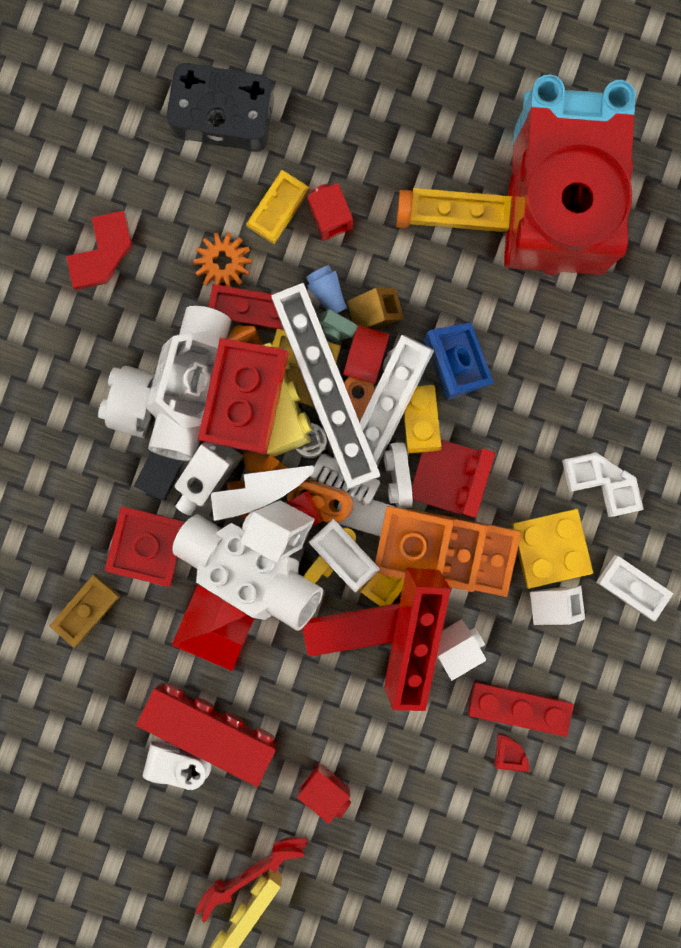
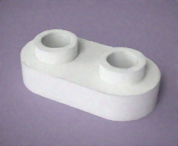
[384,442,413,509]

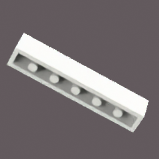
[271,283,381,490]

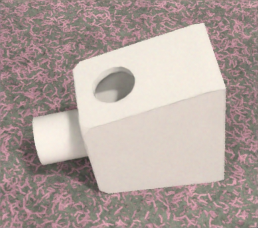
[174,442,244,515]

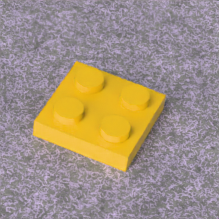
[511,509,593,589]

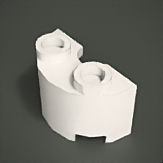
[98,366,155,439]

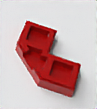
[66,211,133,290]

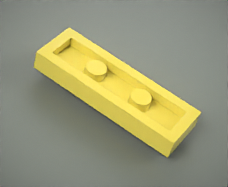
[210,869,283,948]

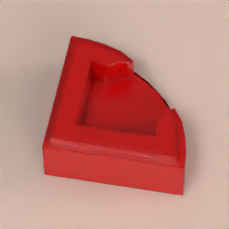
[494,733,529,772]

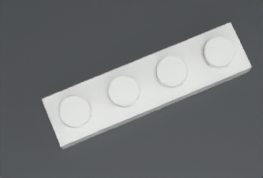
[360,335,434,466]

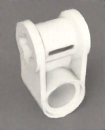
[143,741,212,790]

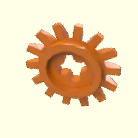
[193,232,252,287]

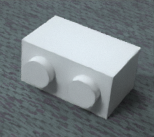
[240,500,315,563]

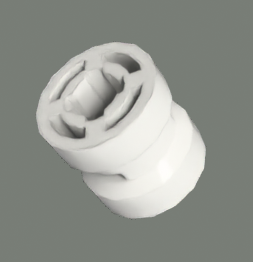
[296,423,327,459]

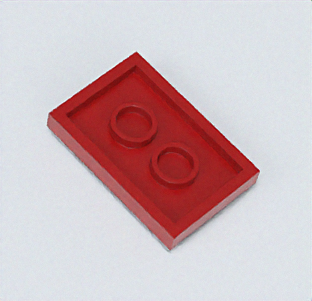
[197,338,289,454]

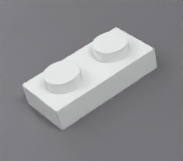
[596,555,674,621]

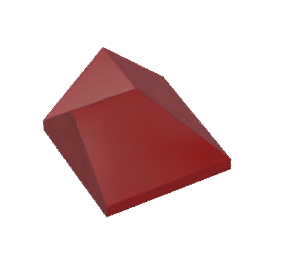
[172,584,255,671]

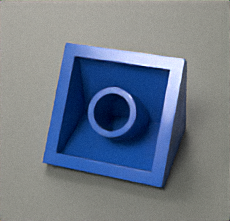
[423,323,494,401]

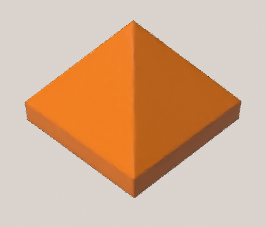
[226,326,263,345]

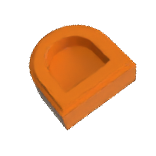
[396,190,413,228]

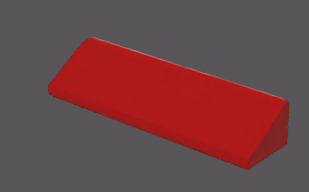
[302,603,400,656]

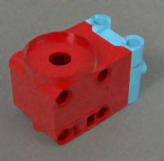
[504,74,636,275]

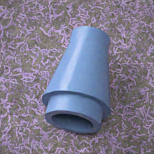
[306,265,347,313]

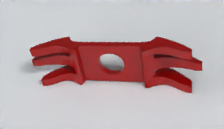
[195,837,308,923]

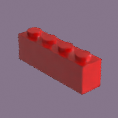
[384,568,451,711]
[136,683,278,787]

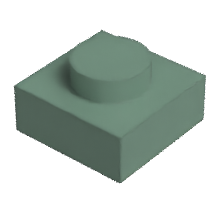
[317,309,358,342]

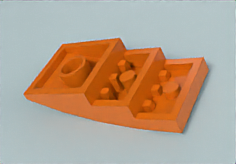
[375,506,521,597]

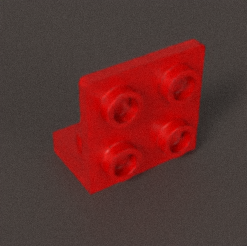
[411,440,496,518]

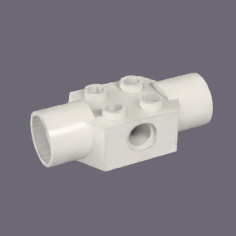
[146,306,231,461]
[173,514,323,631]

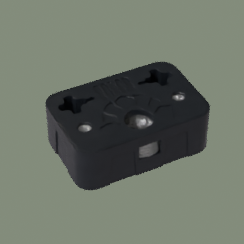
[166,63,274,152]

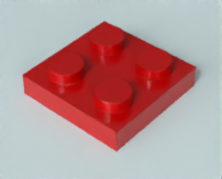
[104,506,186,587]

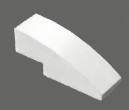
[211,465,314,521]

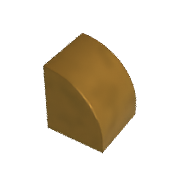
[347,288,404,332]

